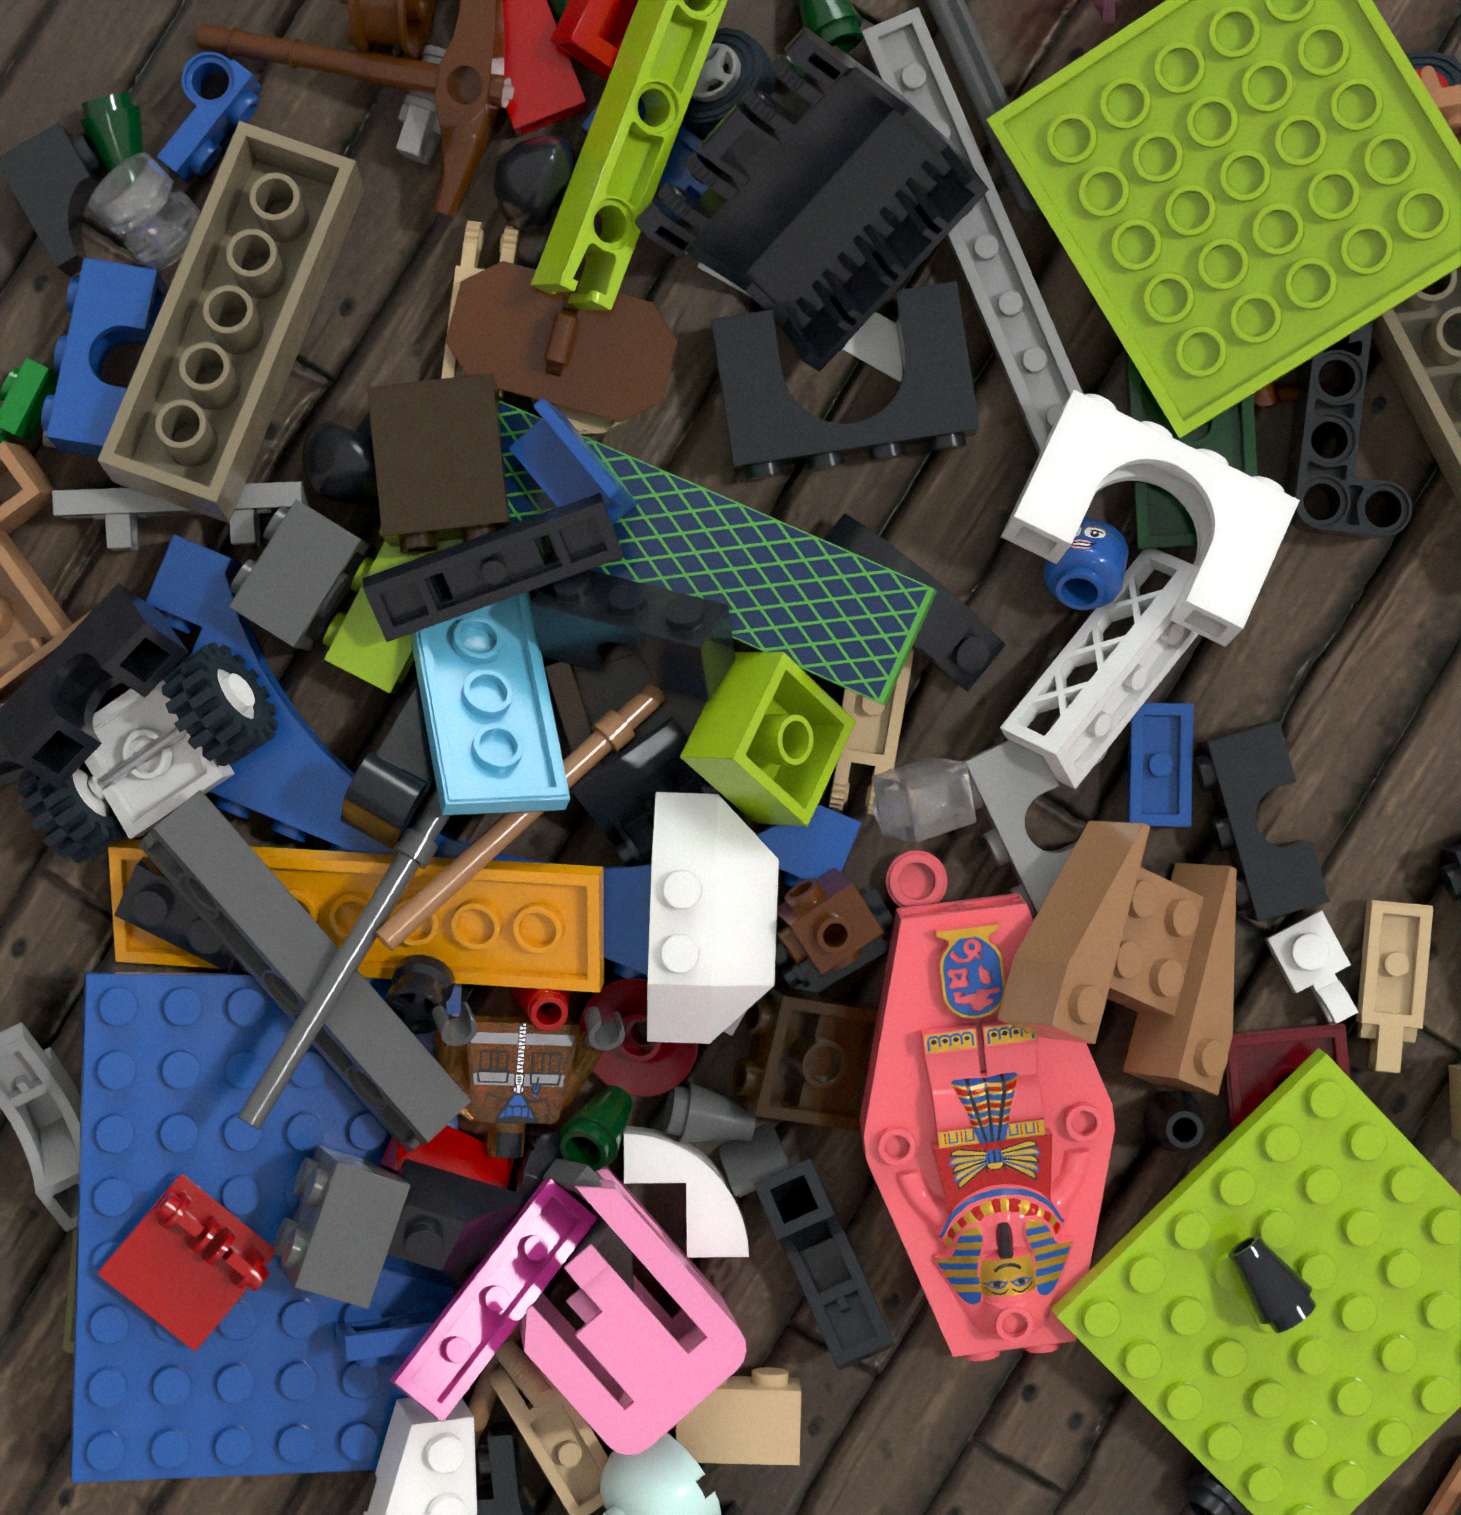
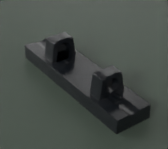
[363,493,624,642]

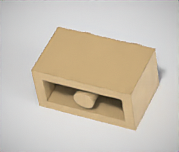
[676,1367,801,1465]

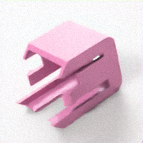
[518,1159,747,1456]

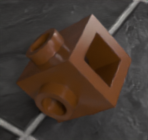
[776,868,884,975]

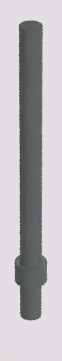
[237,790,450,1130]

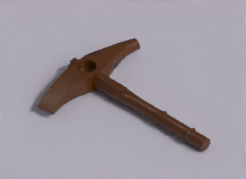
[196,0,514,217]

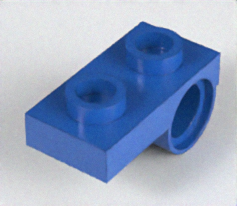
[157,52,263,184]

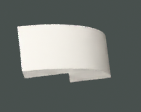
[624,1126,749,1258]

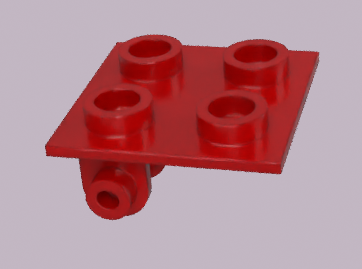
[97,1173,275,1352]

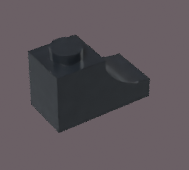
[0,122,103,277]

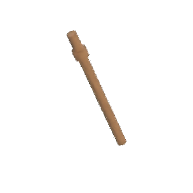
[375,682,666,951]

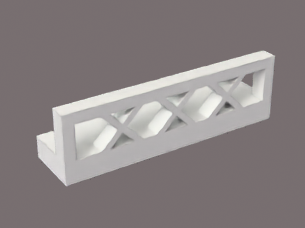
[1000,549,1198,789]

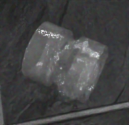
[88,152,201,271]

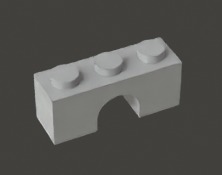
[957,739,1077,919]

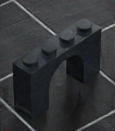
[711,281,980,480]

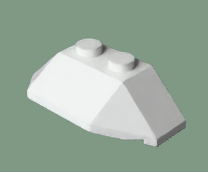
[647,792,779,1044]

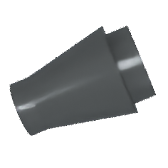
[663,1082,756,1142]

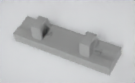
[52,482,310,551]

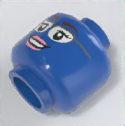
[1043,518,1129,610]

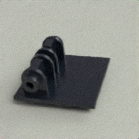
[570,716,726,867]

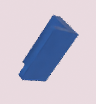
[509,397,638,525]

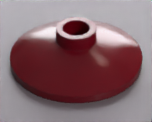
[579,977,699,1097]

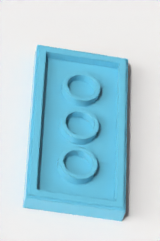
[410,591,570,815]

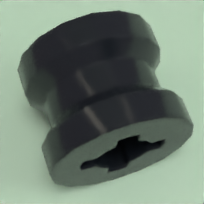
[384,954,455,1034]

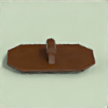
[445,261,678,422]

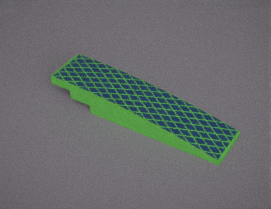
[498,401,937,706]

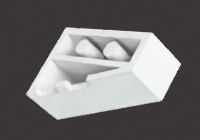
[363,1398,477,1515]

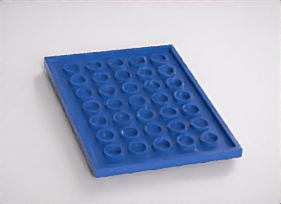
[70,972,462,1483]

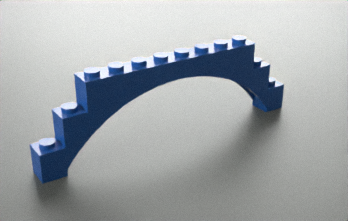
[146,535,862,979]

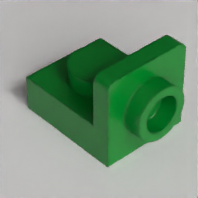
[0,357,59,442]

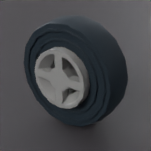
[681,28,774,137]

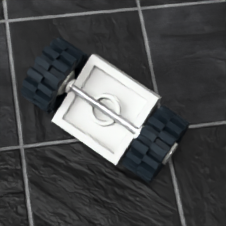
[18,642,278,863]

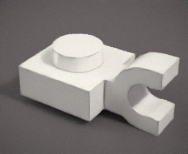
[1264,910,1358,1024]

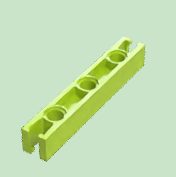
[531,0,727,310]

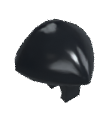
[494,135,576,232]
[302,413,379,504]

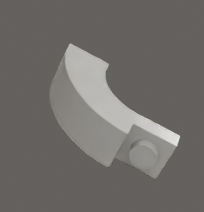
[0,1022,81,1232]

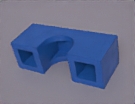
[41,257,169,458]

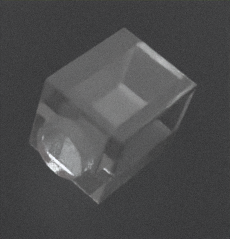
[871,756,977,843]

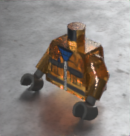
[431,1002,625,1158]

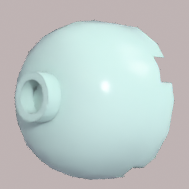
[600,1433,721,1515]

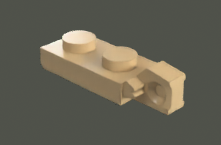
[1356,900,1433,1073]

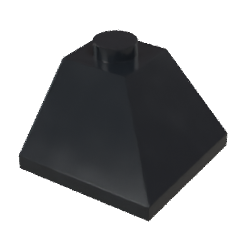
[383,1158,523,1290]

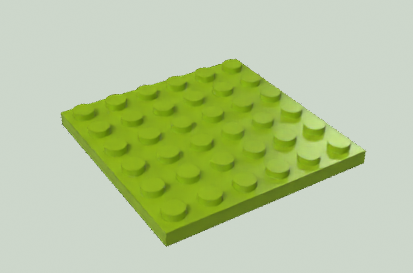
[986,0,1461,438]
[1050,1048,1461,1515]

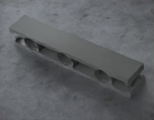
[138,790,471,1153]

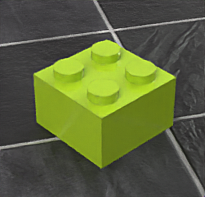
[680,652,856,827]

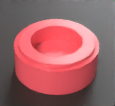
[885,850,948,908]

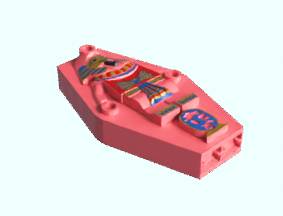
[859,893,1115,1361]

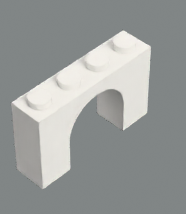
[1001,390,1300,647]

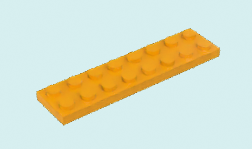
[108,839,604,993]

